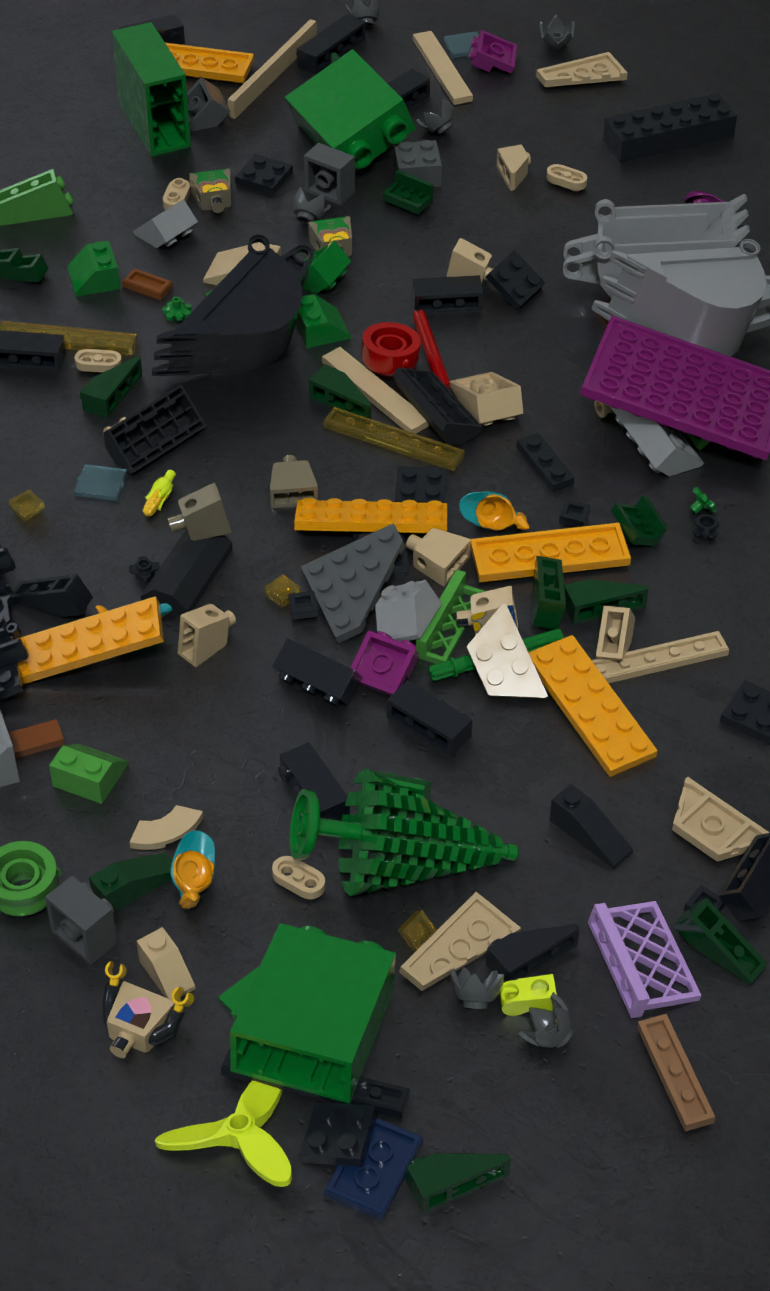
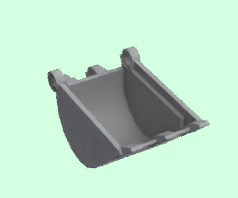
[563,194,750,298]
[591,239,770,357]

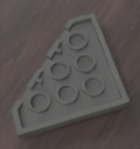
[301,523,405,643]

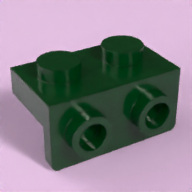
[383,170,433,215]
[611,495,667,547]

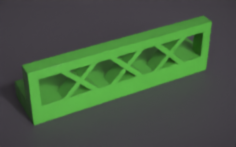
[416,569,485,664]

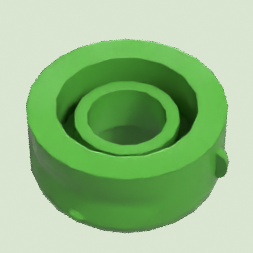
[0,841,62,916]

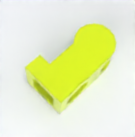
[499,974,557,1016]

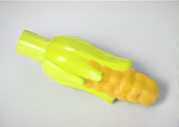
[143,470,176,517]

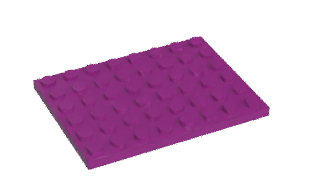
[579,315,770,460]

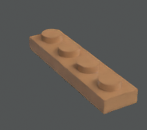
[637,1014,715,1132]

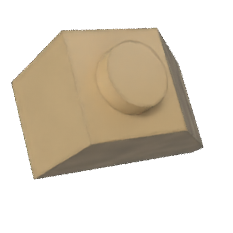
[497,144,531,191]
[596,606,635,660]
[136,927,196,1000]

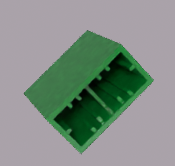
[111,22,191,157]
[285,49,416,172]
[230,923,396,1104]

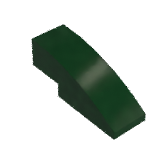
[0,248,49,282]

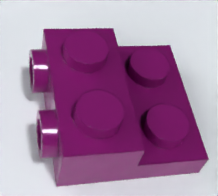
[468,30,517,73]
[350,630,420,696]

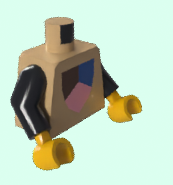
[102,961,194,1058]

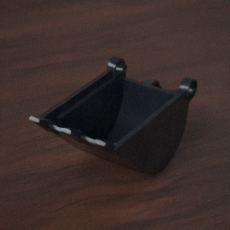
[151,234,314,376]

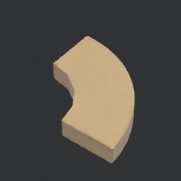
[130,805,203,850]

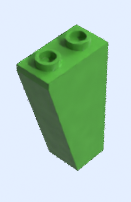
[0,169,74,226]

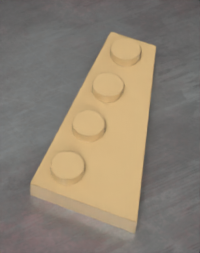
[536,52,628,87]
[399,892,521,991]

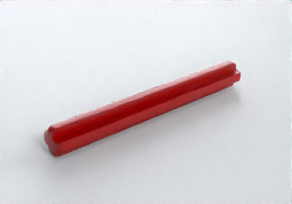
[413,310,450,389]

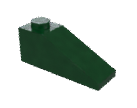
[80,356,142,418]
[309,364,371,424]
[531,556,566,629]
[564,579,648,625]
[89,852,172,914]
[673,898,768,984]
[406,1153,511,1214]

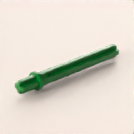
[428,628,564,681]

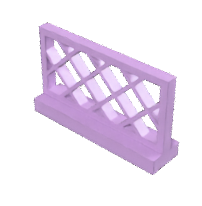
[588,901,702,1018]

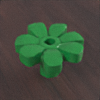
[163,297,192,321]
[690,486,716,514]

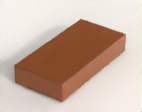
[122,268,173,300]
[8,719,65,759]

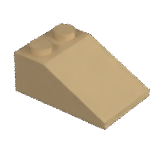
[203,242,281,285]
[449,372,524,425]

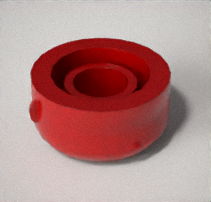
[361,322,421,377]

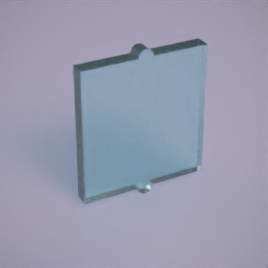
[444,31,478,58]
[74,464,127,501]

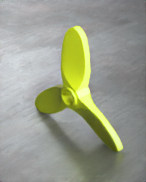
[155,1081,292,1187]

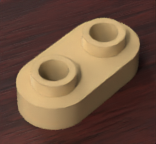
[546,164,587,192]
[163,178,191,210]
[74,349,122,373]
[272,856,325,899]

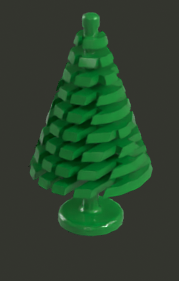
[289,768,519,896]

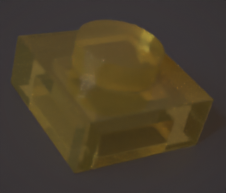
[9,489,45,521]
[264,574,301,607]
[398,910,437,953]

